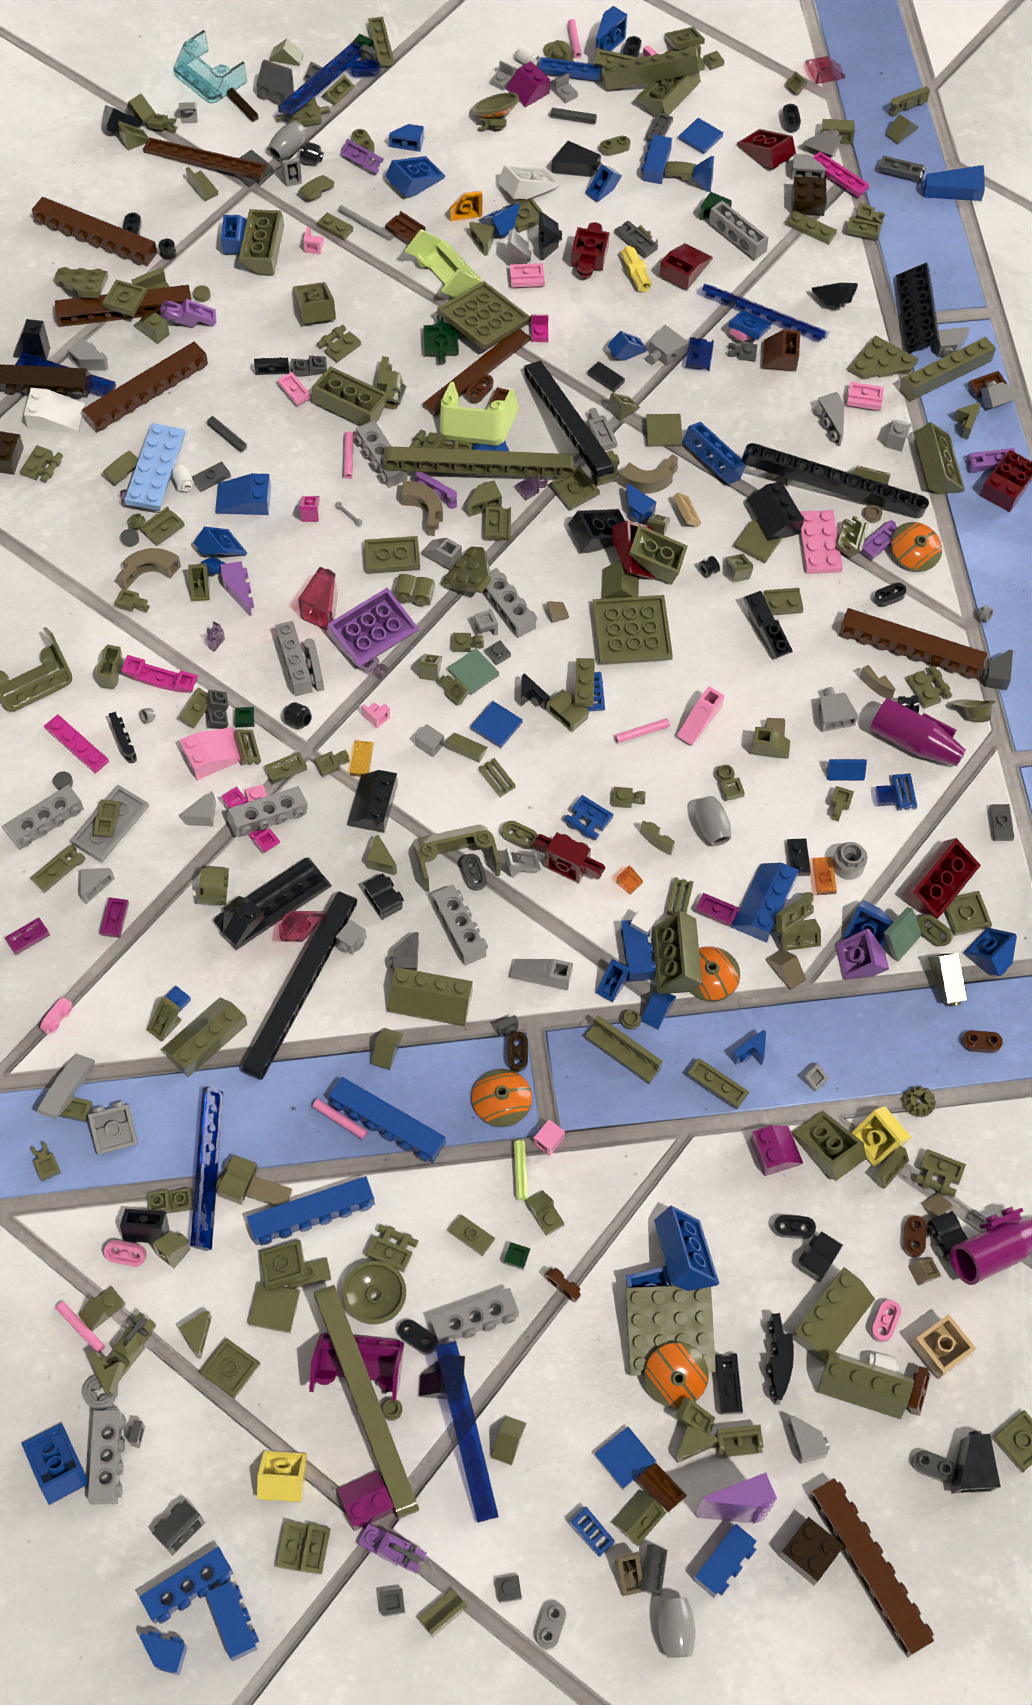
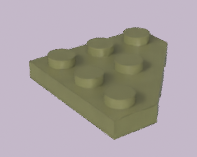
[55,267,108,298]
[848,335,919,379]
[441,546,491,593]

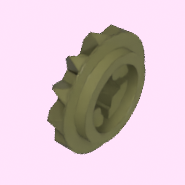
[903,1085,936,1117]

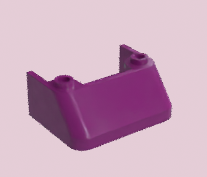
[309,1332,404,1401]

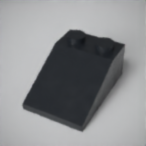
[568,509,625,552]

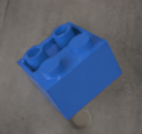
[221,215,247,254]

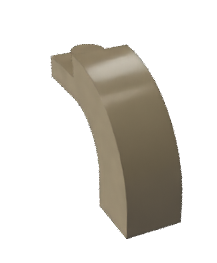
[618,454,678,494]
[402,481,443,536]
[117,548,181,590]

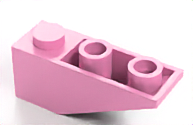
[677,687,724,746]

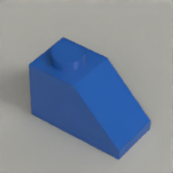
[389,124,424,152]
[585,164,622,202]
[607,331,648,360]
[625,483,656,524]

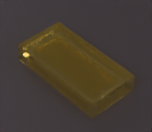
[350,740,374,777]

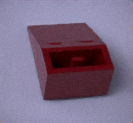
[659,243,713,290]
[980,450,1032,512]

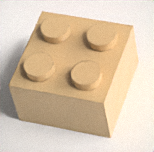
[911,1314,977,1379]

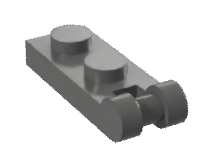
[878,155,926,183]
[614,221,658,257]

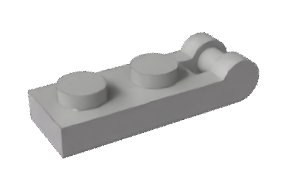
[304,639,324,691]

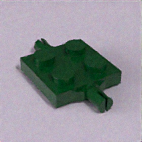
[424,315,459,364]

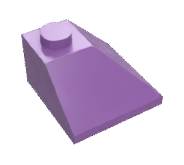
[836,929,889,980]

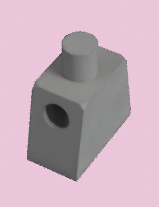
[648,325,689,365]
[818,687,858,732]

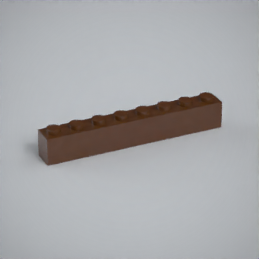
[32,196,157,266]
[55,285,192,327]
[82,341,208,433]
[839,608,987,680]
[810,1478,934,1657]

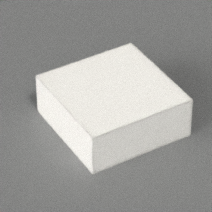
[630,908,657,935]

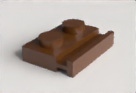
[385,211,426,244]
[637,1463,687,1513]

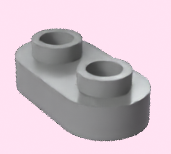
[536,1602,566,1650]

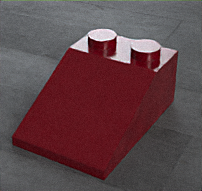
[737,129,796,169]
[612,520,655,579]

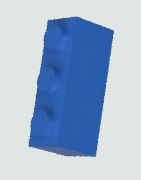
[641,135,672,184]
[620,920,656,982]
[693,1524,757,1598]
[206,1581,259,1661]

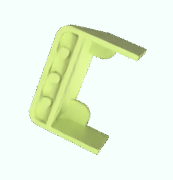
[405,229,483,299]
[440,382,520,446]

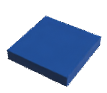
[679,117,724,154]
[728,310,772,340]
[471,701,523,748]
[595,1426,656,1490]

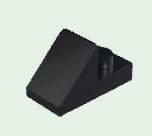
[521,673,550,710]

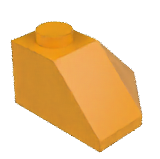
[450,191,482,221]

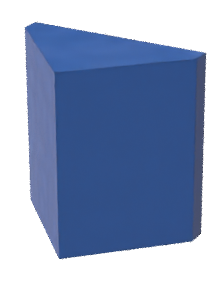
[625,1266,671,1288]

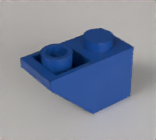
[140,1631,188,1675]

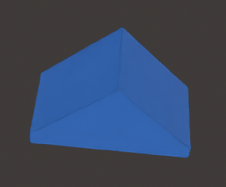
[692,156,714,192]
[596,959,630,1002]
[641,990,676,1030]

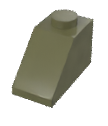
[134,312,170,344]
[468,480,502,517]
[153,1231,191,1269]

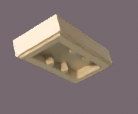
[673,492,701,527]

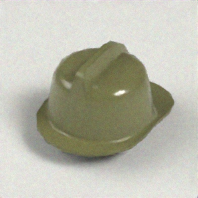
[543,40,574,61]
[951,699,996,722]

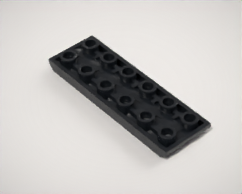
[896,262,940,353]
[214,858,332,950]

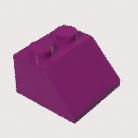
[506,61,550,108]
[750,1125,803,1176]
[337,1471,395,1531]

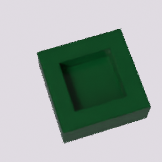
[351,33,373,52]
[235,707,255,727]
[504,1242,530,1270]

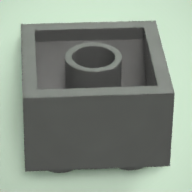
[256,59,294,105]
[152,1500,205,1556]

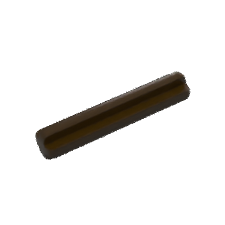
[227,88,259,121]

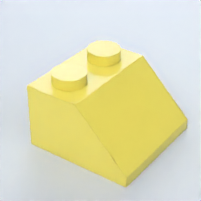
[852,1106,912,1167]
[257,1451,307,1502]

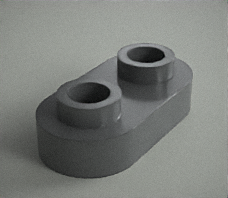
[462,854,487,891]
[912,1450,955,1482]

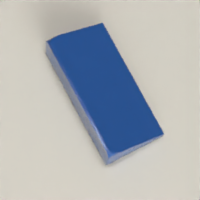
[826,759,867,781]

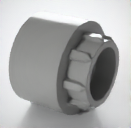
[832,842,868,880]

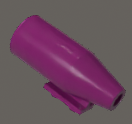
[870,697,966,766]
[950,1207,1032,1285]

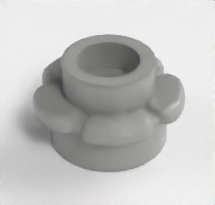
[978,605,993,622]

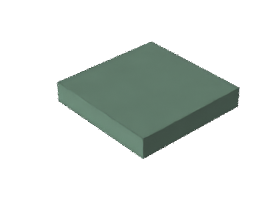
[448,648,499,695]
[884,907,922,961]

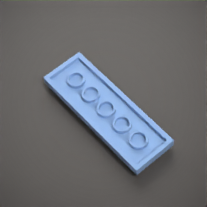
[125,423,186,511]

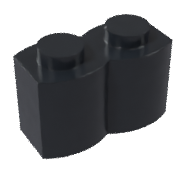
[363,873,404,920]
[927,1211,968,1262]
[798,1231,843,1283]

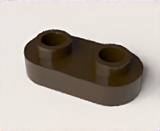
[508,1032,528,1072]

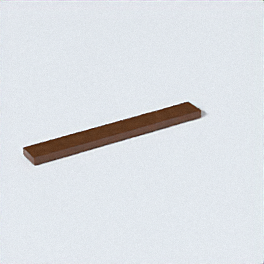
[143,137,267,180]
[423,328,530,416]

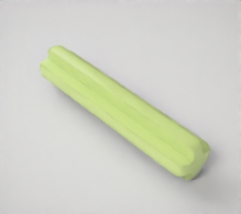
[514,1140,528,1200]

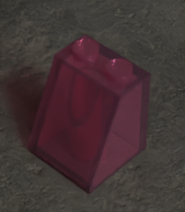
[298,567,338,631]

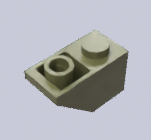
[751,726,790,758]

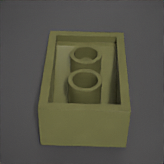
[293,282,336,325]
[629,525,688,584]
[792,1111,866,1181]

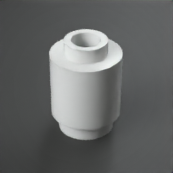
[516,45,540,65]
[172,465,194,492]
[867,1353,900,1372]

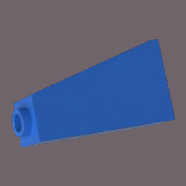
[921,165,985,201]

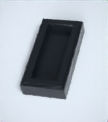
[588,361,625,392]

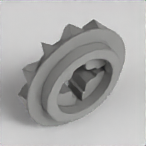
[83,1375,118,1410]

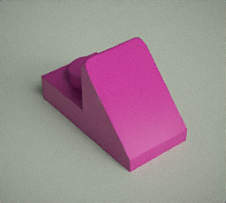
[531,314,549,342]
[299,496,320,522]

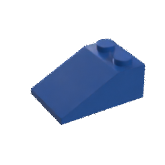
[595,6,628,51]
[385,156,445,197]
[216,473,271,515]
[21,1423,89,1505]

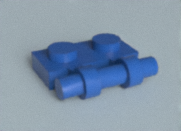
[564,795,614,840]

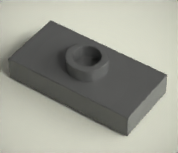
[645,112,673,142]
[192,461,231,492]
[989,804,1014,841]
[641,1545,667,1596]

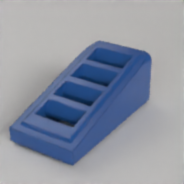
[587,672,605,712]
[567,1506,615,1557]

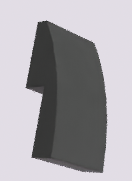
[290,355,327,377]
[207,690,229,729]

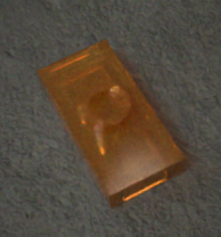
[812,857,837,895]

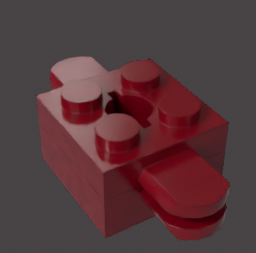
[570,222,610,278]
[532,832,606,884]

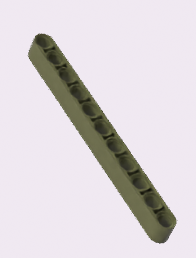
[383,446,575,478]
[313,1285,419,1519]

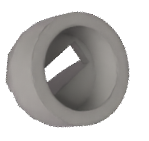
[139,708,156,724]

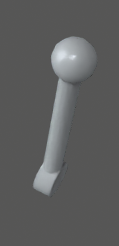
[335,502,362,526]

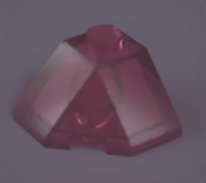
[806,56,845,84]
[278,911,327,942]

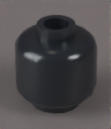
[299,142,324,166]
[283,702,312,729]

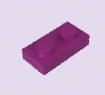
[695,893,739,927]
[100,897,129,938]
[5,918,50,955]

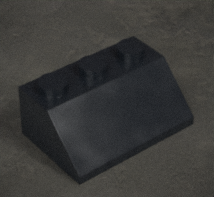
[746,481,804,541]
[347,770,398,833]

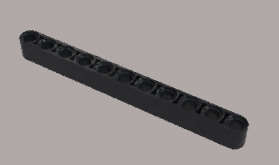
[524,360,614,479]
[742,443,929,518]
[242,891,357,1080]

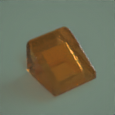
[616,865,643,895]

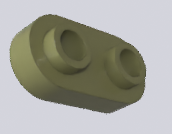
[352,129,375,153]
[600,136,631,156]
[502,821,538,849]
[917,914,953,946]

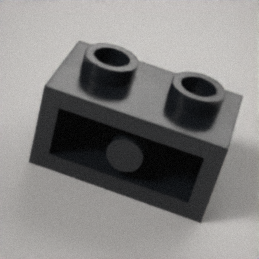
[120,1209,169,1243]

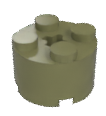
[199,865,229,906]

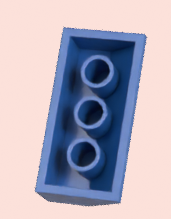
[731,862,799,943]
[654,1205,719,1291]

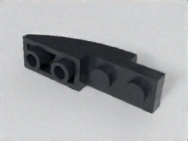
[743,591,793,659]
[765,1313,794,1405]

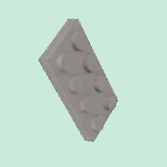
[71,785,149,863]

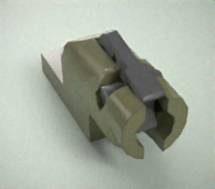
[377,356,406,409]
[107,1312,156,1380]

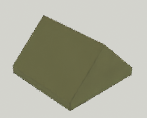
[602,560,639,599]

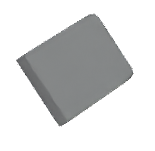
[798,1063,829,1091]

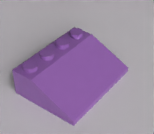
[327,587,419,667]
[695,1472,777,1524]

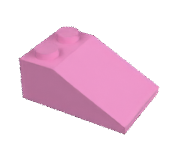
[179,727,241,780]

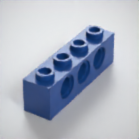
[682,422,746,484]
[139,1546,234,1624]

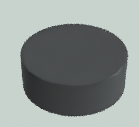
[121,529,139,547]
[53,771,73,790]

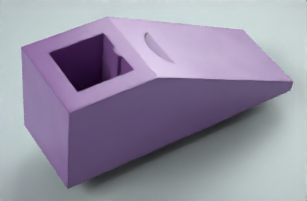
[220,561,254,616]

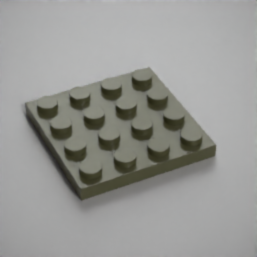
[436,281,531,350]
[592,595,673,664]
[625,1286,716,1376]

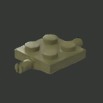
[276,98,330,126]

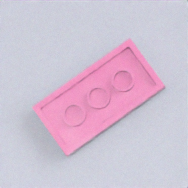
[800,510,843,574]

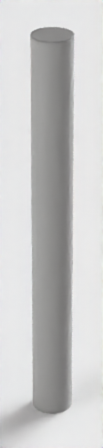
[338,205,394,241]

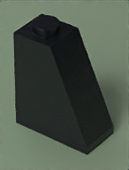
[551,140,602,177]
[13,319,50,361]
[951,1431,1001,1494]

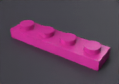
[813,151,869,198]
[44,714,109,774]

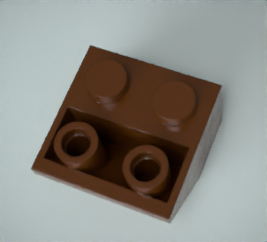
[763,329,800,371]

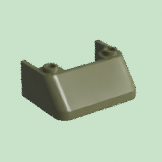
[0,627,73,711]
[414,824,501,892]

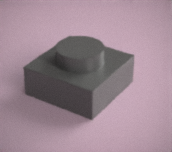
[360,45,377,66]
[486,640,511,665]
[497,1015,519,1037]
[126,1420,145,1448]
[496,1575,522,1603]
[380,1589,405,1617]

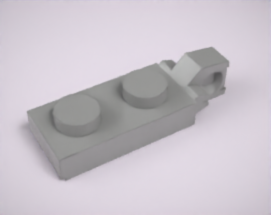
[588,407,618,451]

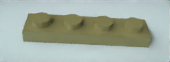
[368,16,394,67]

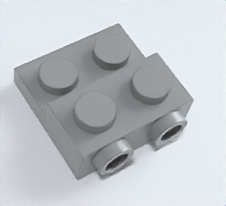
[88,1101,138,1155]

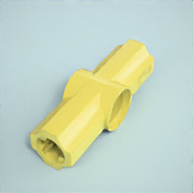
[621,246,652,292]

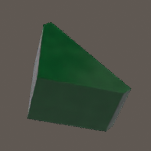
[699,191,732,220]

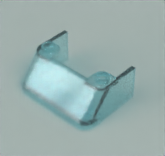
[173,30,247,104]

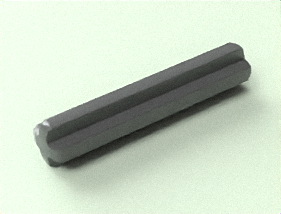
[550,107,597,124]
[207,416,247,452]

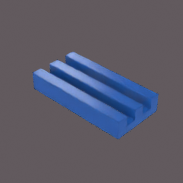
[891,773,917,811]

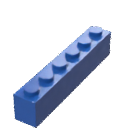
[329,1077,446,1163]
[247,1176,375,1246]

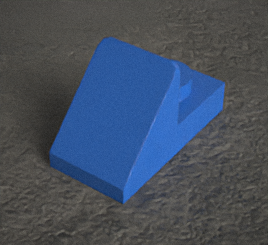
[731,1029,766,1065]

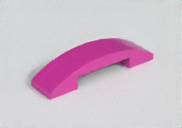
[121,655,198,693]
[221,787,280,853]

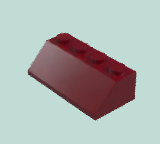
[901,838,981,919]

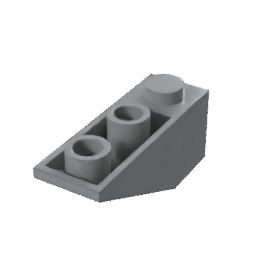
[815,392,844,447]
[510,959,573,990]

